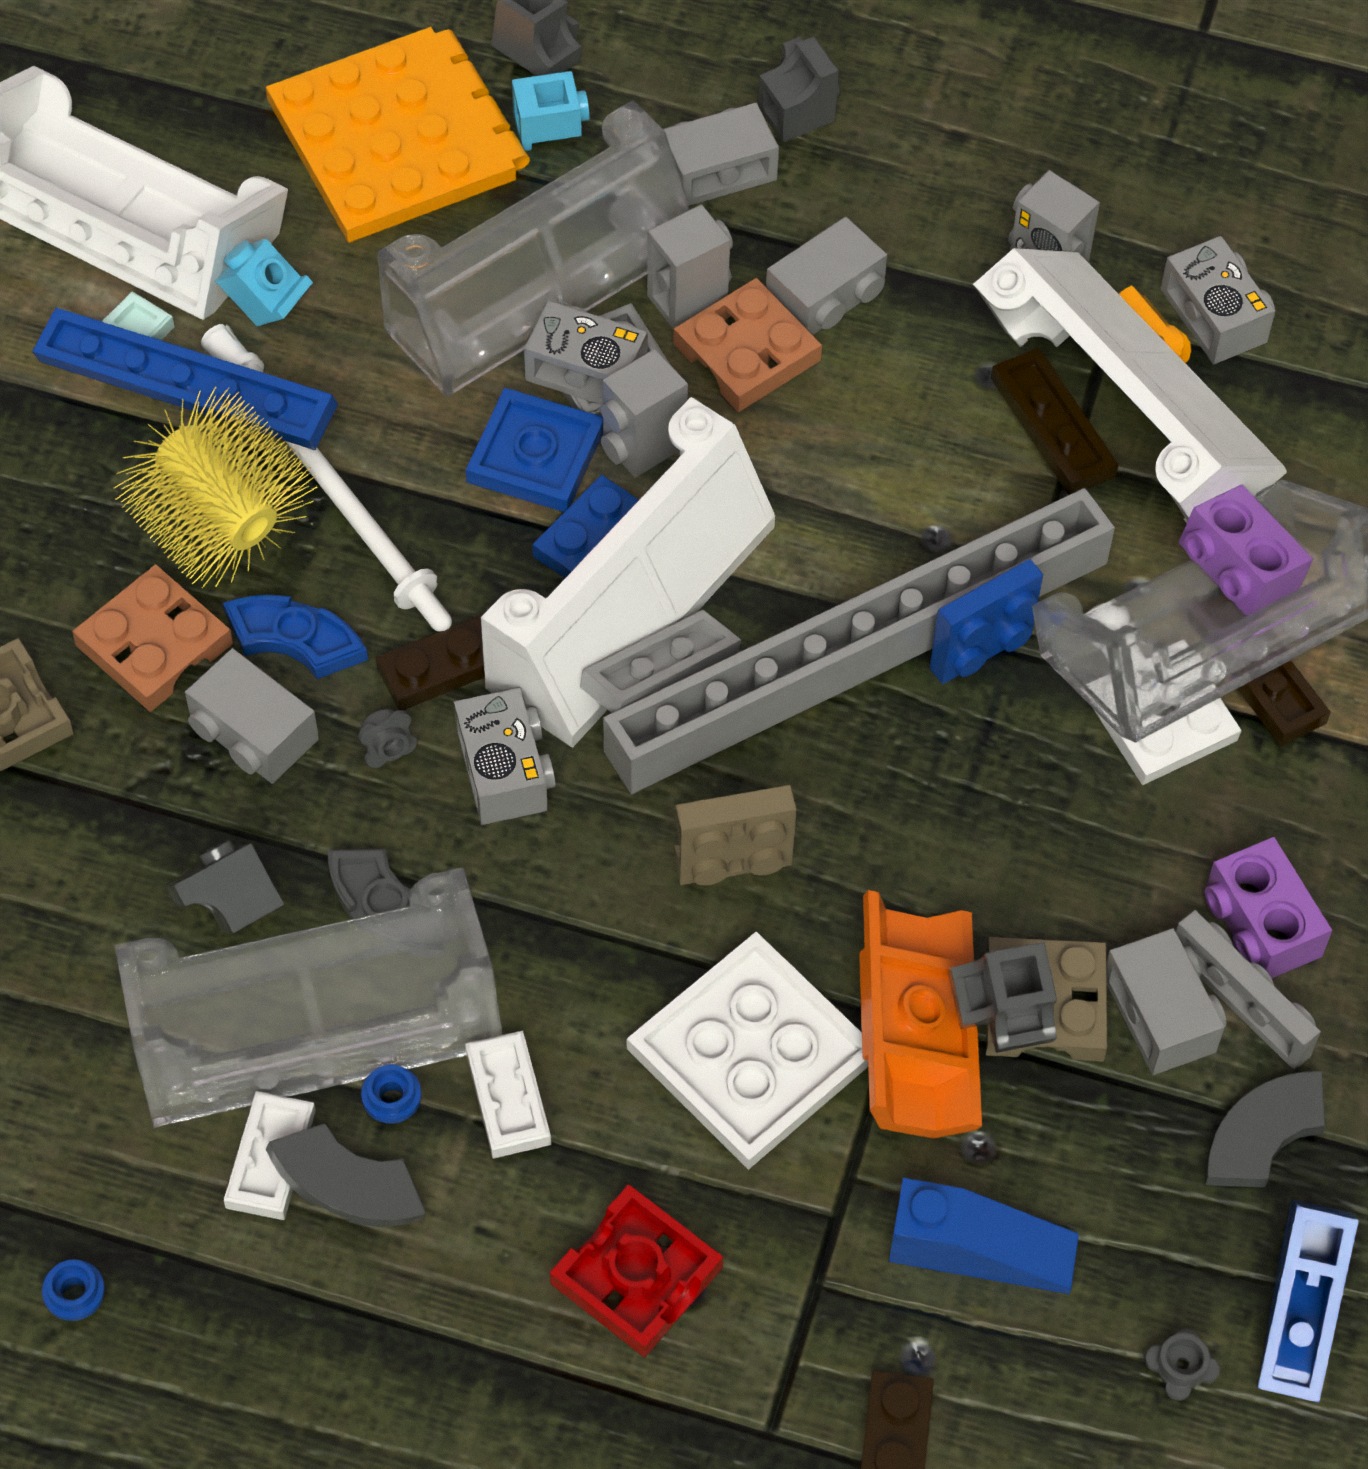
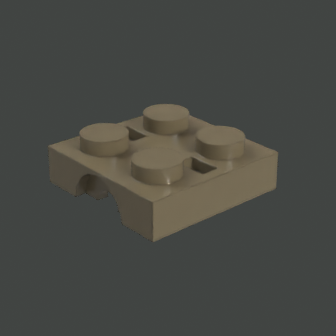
[0,638,74,771]
[674,785,797,886]
[986,937,1107,1062]

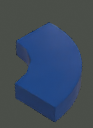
[223,595,368,679]

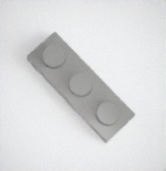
[580,610,741,713]
[1176,910,1321,1071]

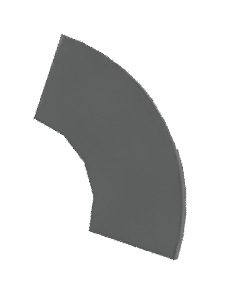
[328,849,444,959]
[1205,1071,1325,1187]
[266,1123,426,1227]

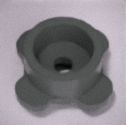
[358,709,417,768]
[1145,1329,1220,1400]

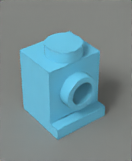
[512,71,590,151]
[215,238,313,326]

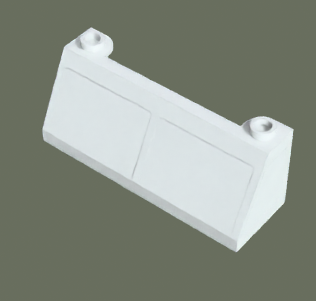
[0,66,288,320]
[973,248,1287,524]
[481,397,775,748]

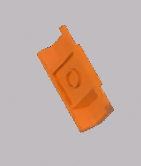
[859,890,982,1139]

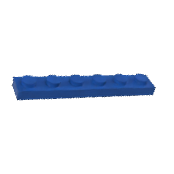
[32,307,338,450]

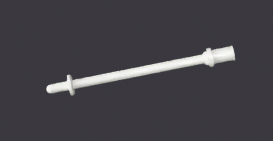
[201,324,452,632]

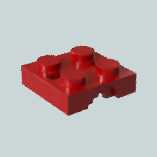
[550,1184,723,1358]

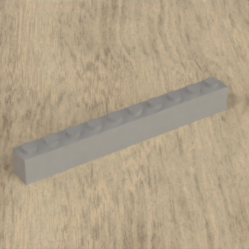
[603,488,1115,794]

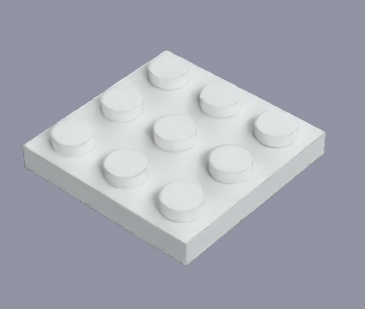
[627,932,868,1170]

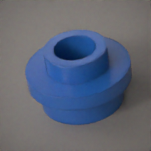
[361,1064,421,1124]
[42,1260,105,1321]

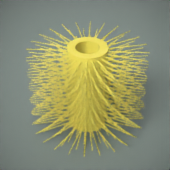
[114,387,317,588]

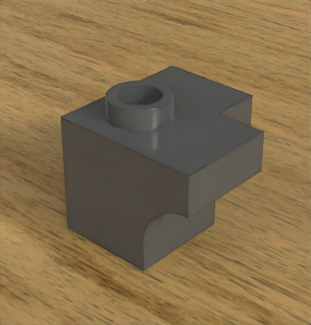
[491,0,582,76]
[758,36,840,143]
[164,839,284,933]
[948,942,1057,1053]

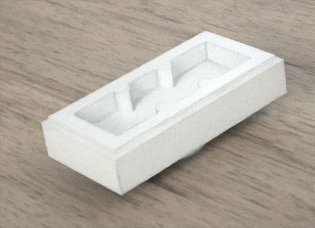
[465,1031,551,1158]
[224,1091,316,1220]

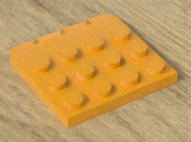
[266,27,530,243]

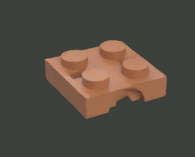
[673,278,822,413]
[72,564,233,712]

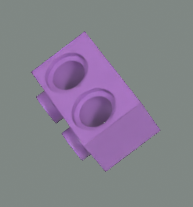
[1179,484,1313,618]
[1205,837,1332,978]

